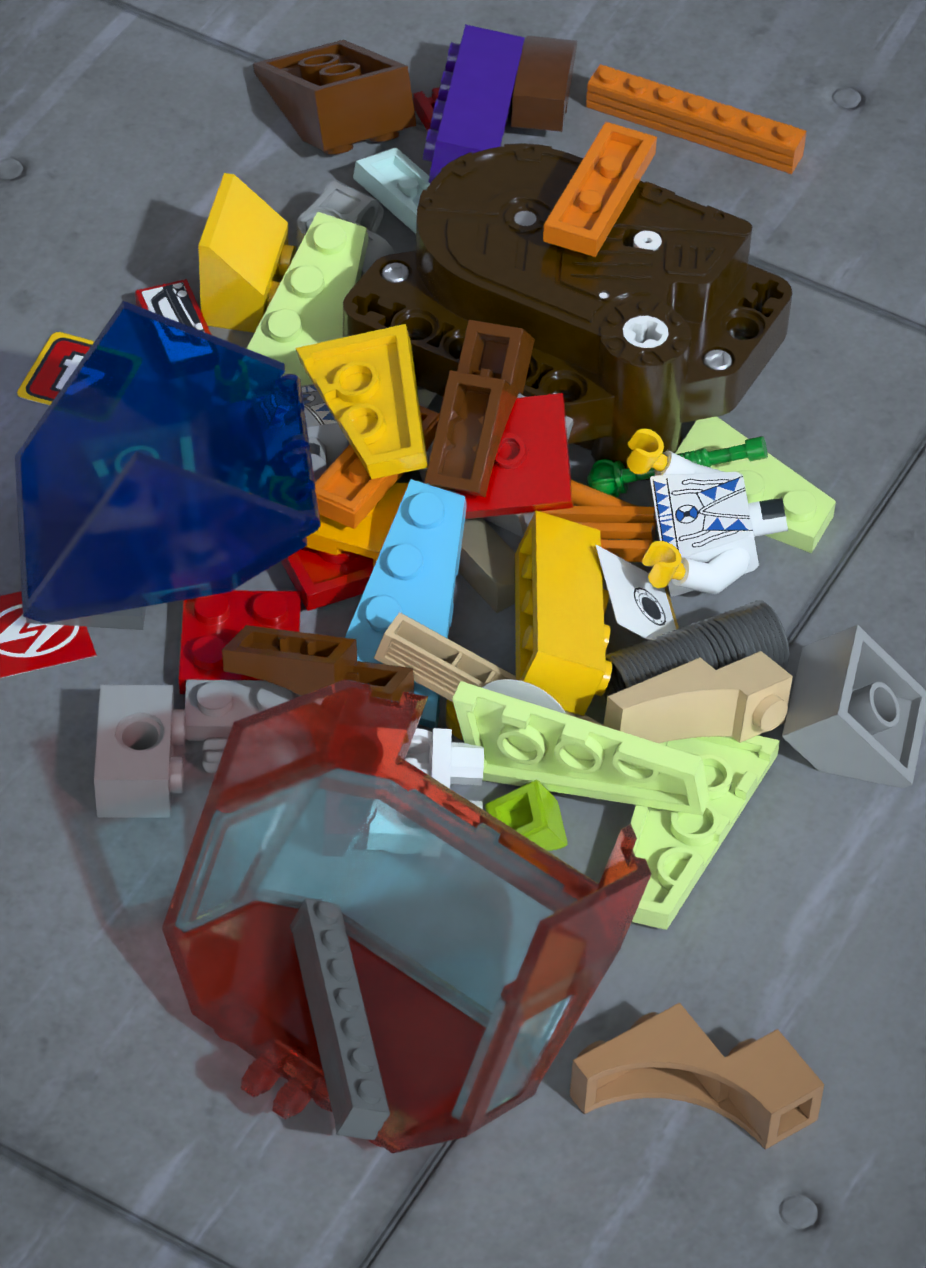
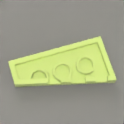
[232,212,369,398]
[452,681,710,815]
[606,735,780,930]

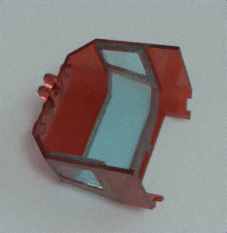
[162,679,652,1154]

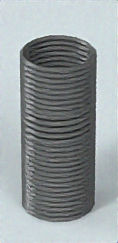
[604,600,790,701]

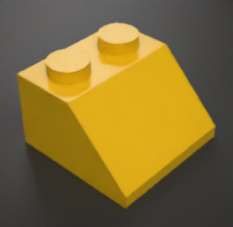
[198,173,296,333]

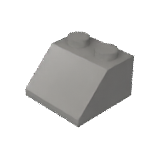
[782,625,926,788]

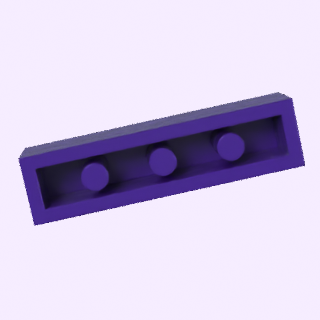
[422,24,525,183]

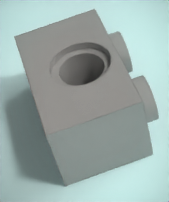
[94,685,186,818]

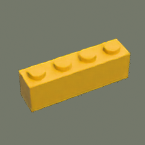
[515,510,612,716]

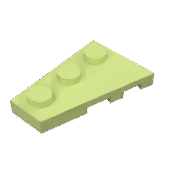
[675,416,836,553]

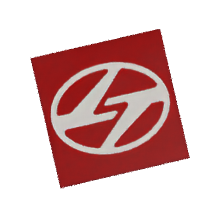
[0,589,97,678]

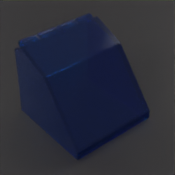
[15,301,321,624]

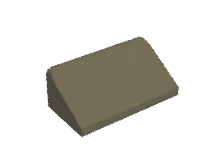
[458,517,515,613]

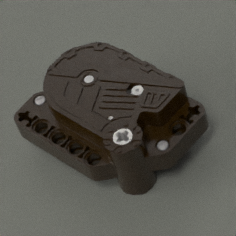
[343,143,793,480]

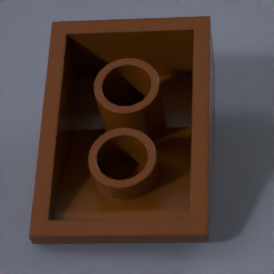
[253,40,417,154]

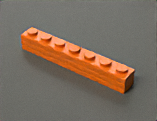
[586,64,807,174]

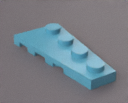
[345,479,467,729]

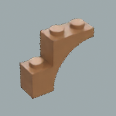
[570,1003,824,1150]

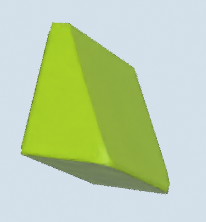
[484,779,568,857]

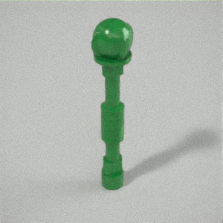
[587,436,768,498]

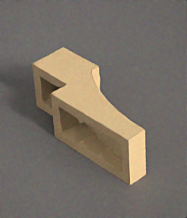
[603,651,793,743]

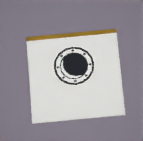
[595,544,679,640]

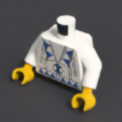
[627,429,788,596]

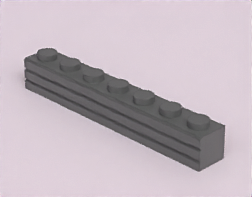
[290,898,390,1140]

